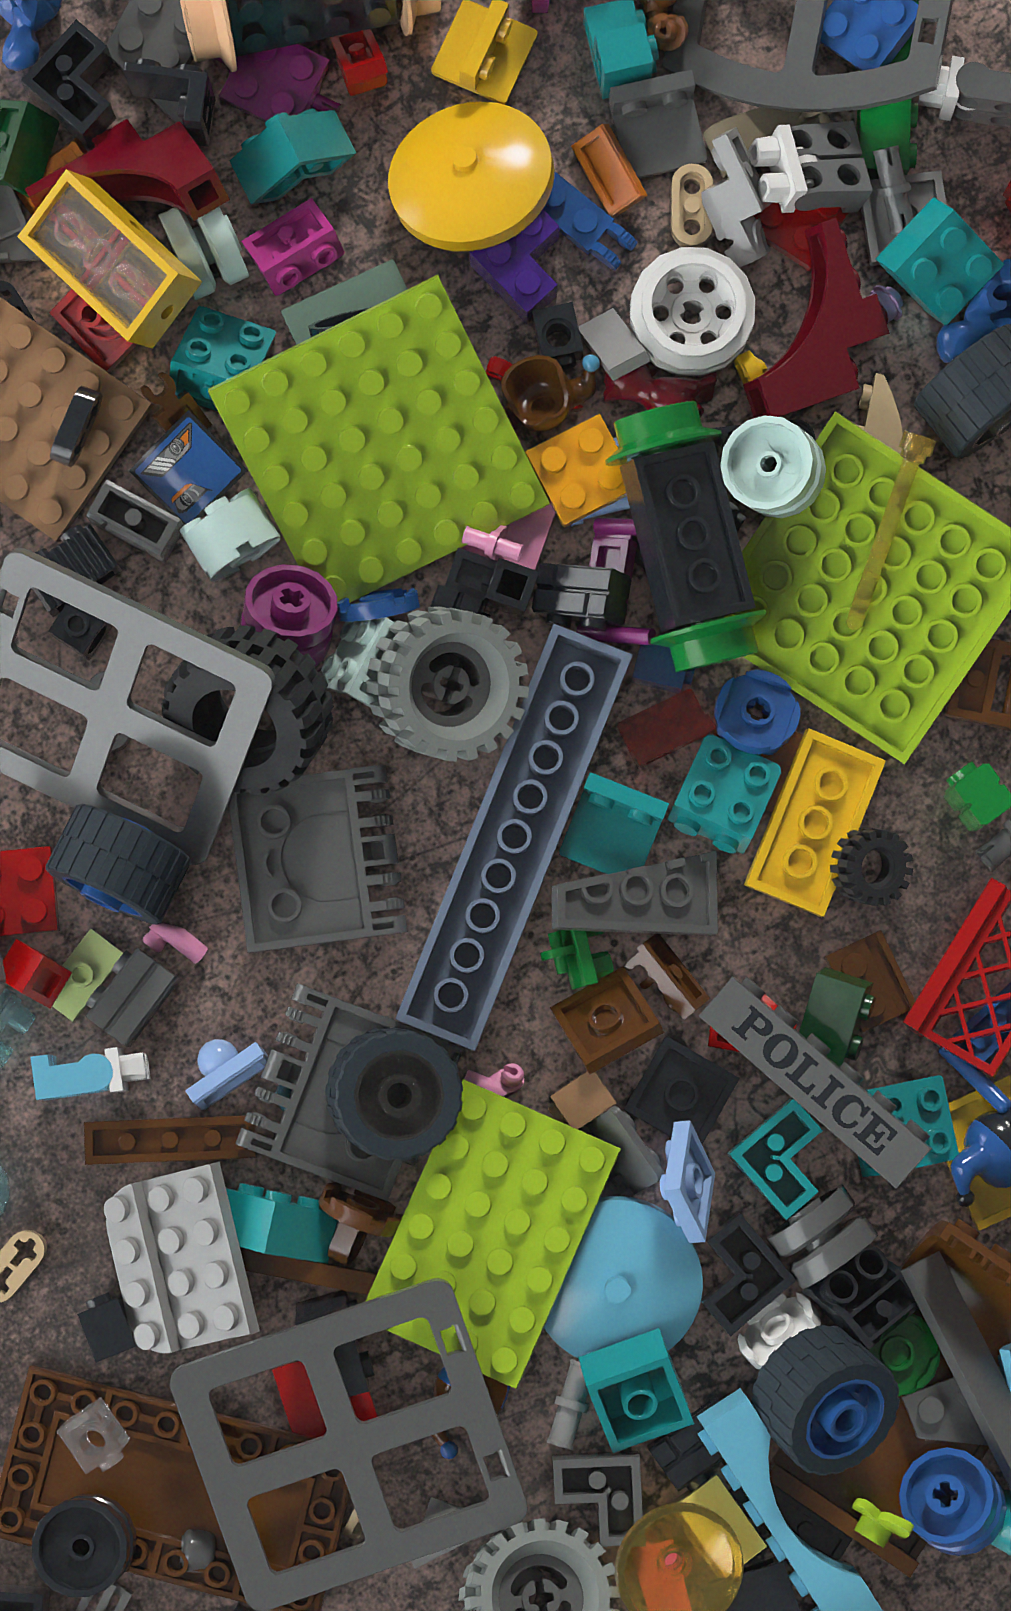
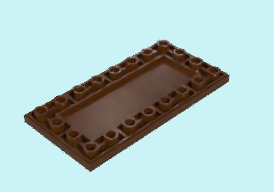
[0,1365,350,1611]

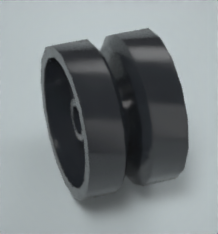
[32,1494,136,1597]

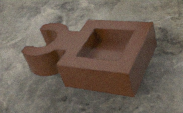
[141,372,212,433]

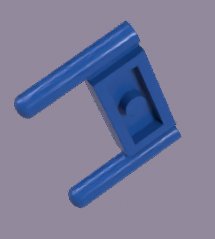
[938,982,1011,1114]

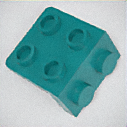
[667,735,781,854]

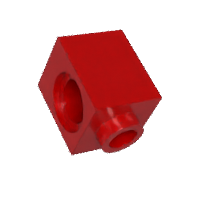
[3,939,73,1009]

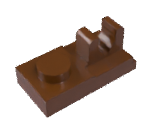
[625,934,710,1020]

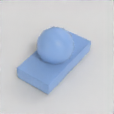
[185,1039,268,1110]

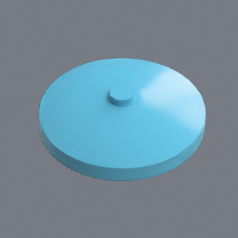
[544,1196,703,1359]

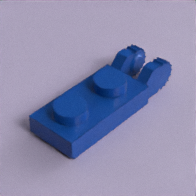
[543,172,638,271]

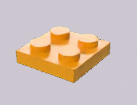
[525,414,627,528]

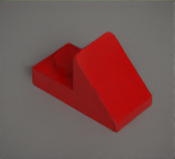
[329,29,388,96]

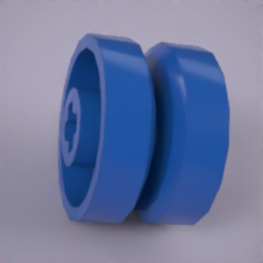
[899,1447,1007,1556]

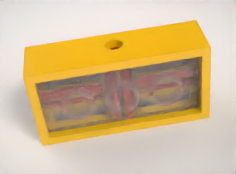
[17,169,202,349]

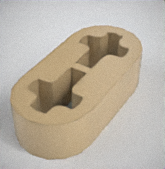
[0,1230,47,1302]

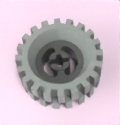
[366,607,529,762]
[459,1518,621,1611]

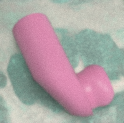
[143,923,208,964]
[464,1063,524,1098]

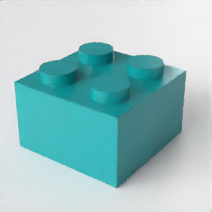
[875,197,1005,326]
[578,1328,694,1453]

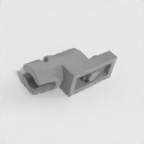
[701,127,772,268]

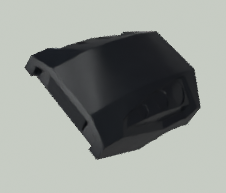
[801,1244,919,1350]

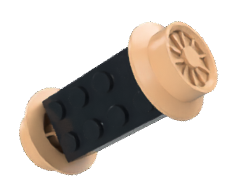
[180,0,441,72]

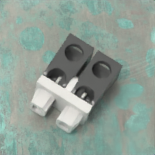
[918,56,1011,129]
[748,121,873,213]

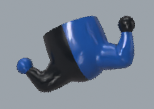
[951,1108,1011,1207]

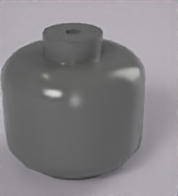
[179,1529,216,1573]

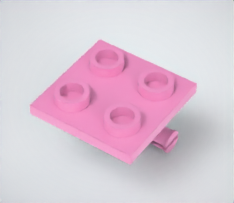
[456,499,556,570]

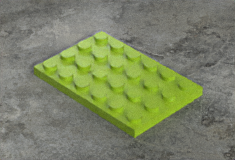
[365,1079,621,1389]

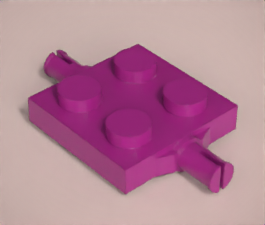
[214,44,341,123]

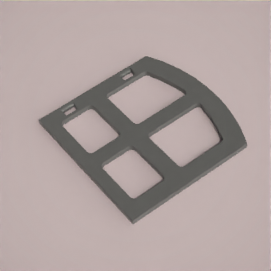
[662,0,953,113]

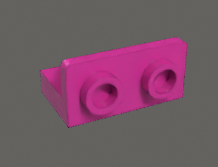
[241,198,345,296]

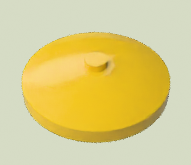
[388,102,555,251]

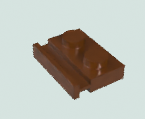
[824,930,915,1033]

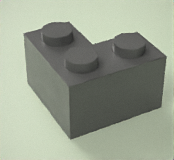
[552,1451,644,1547]

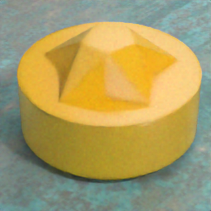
[734,350,767,384]

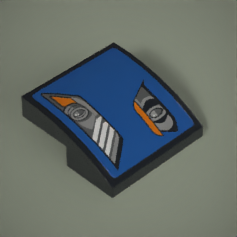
[129,410,248,525]

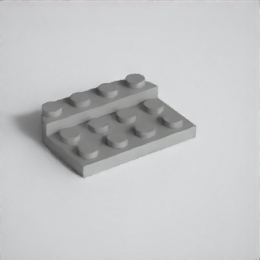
[104,1162,260,1353]

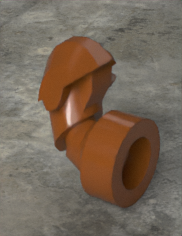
[638,0,688,52]

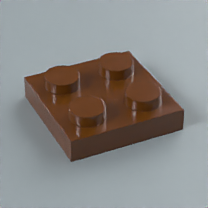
[550,966,664,1074]

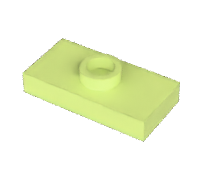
[52,929,123,1022]

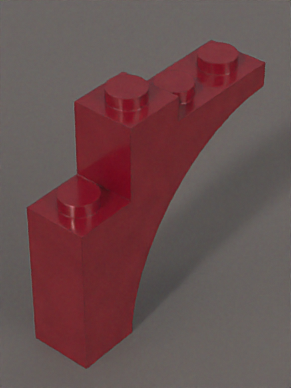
[25,119,230,221]
[743,218,890,418]

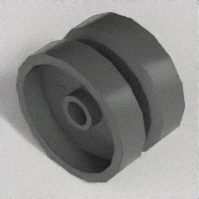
[767,1184,878,1289]

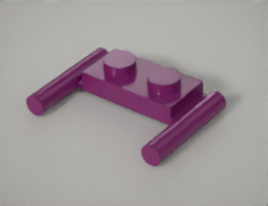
[576,517,657,645]

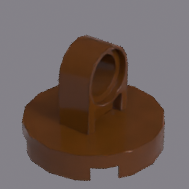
[318,1182,403,1266]

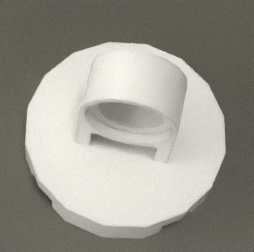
[738,1293,821,1370]

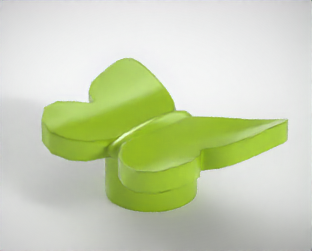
[851,1498,914,1548]

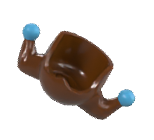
[501,355,600,432]

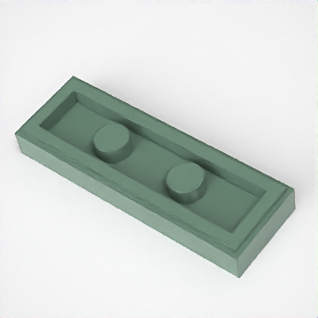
[280,259,408,345]

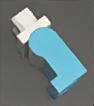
[30,1047,151,1101]

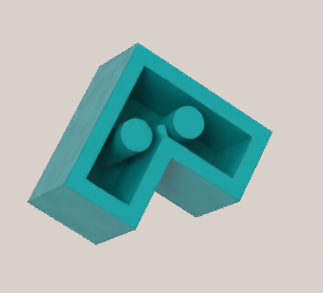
[583,0,659,99]
[229,109,356,204]
[726,1098,823,1220]
[226,1183,337,1264]

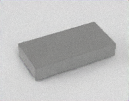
[578,308,650,381]

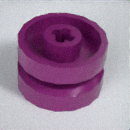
[240,564,337,667]

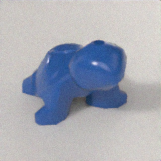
[0,0,62,71]
[937,258,1011,364]

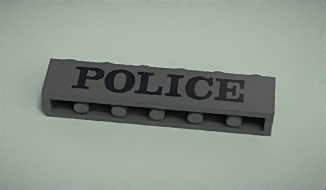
[699,976,932,1189]

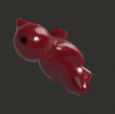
[603,364,718,418]

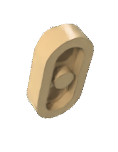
[671,164,713,248]

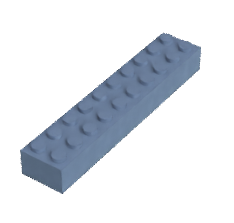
[395,624,632,1052]

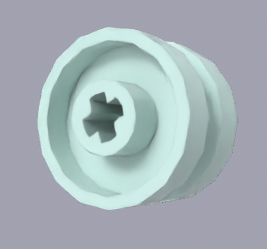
[158,206,249,300]
[720,415,826,518]

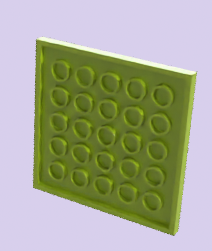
[208,274,550,603]
[724,411,1011,764]

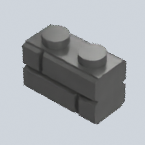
[86,480,184,563]
[86,948,181,1047]

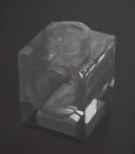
[57,1397,130,1474]

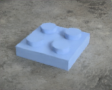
[660,1120,715,1243]

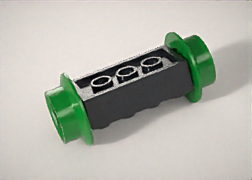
[605,401,767,673]

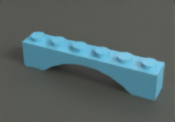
[697,1388,883,1611]

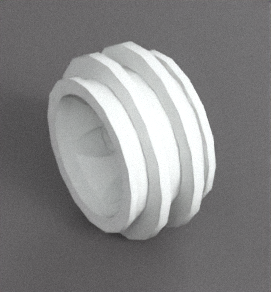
[630,247,755,377]

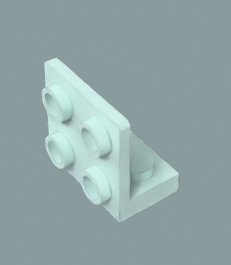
[321,617,396,707]

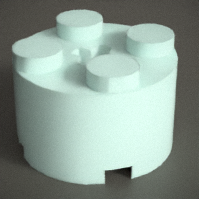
[179,487,281,582]

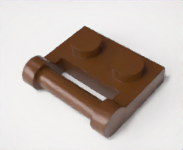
[945,638,1011,731]

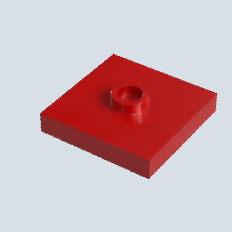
[272,1360,378,1438]

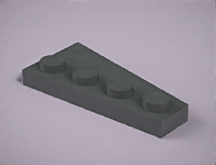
[552,850,718,936]

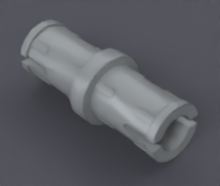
[547,1359,589,1450]

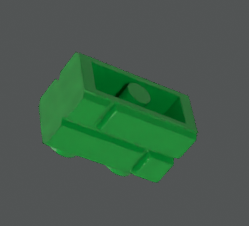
[943,761,1011,832]

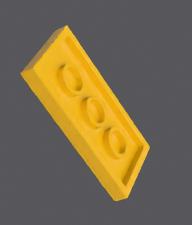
[744,728,886,917]

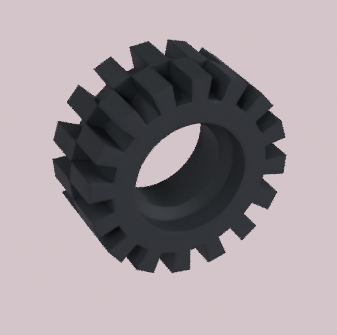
[830,827,914,906]

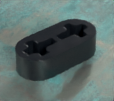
[50,385,103,467]

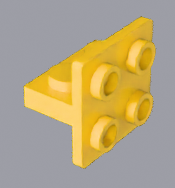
[431,0,538,105]

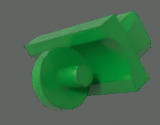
[540,930,614,990]

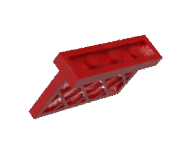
[903,877,1011,1078]

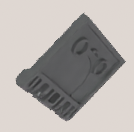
[229,765,408,954]
[235,983,448,1201]

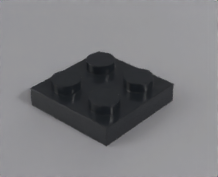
[623,1036,740,1144]

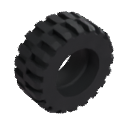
[161,626,334,794]

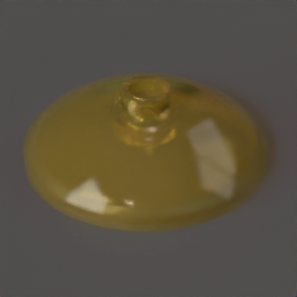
[615,1502,744,1611]

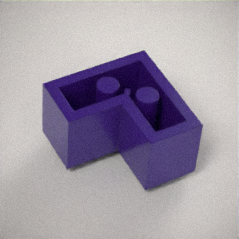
[470,209,559,324]

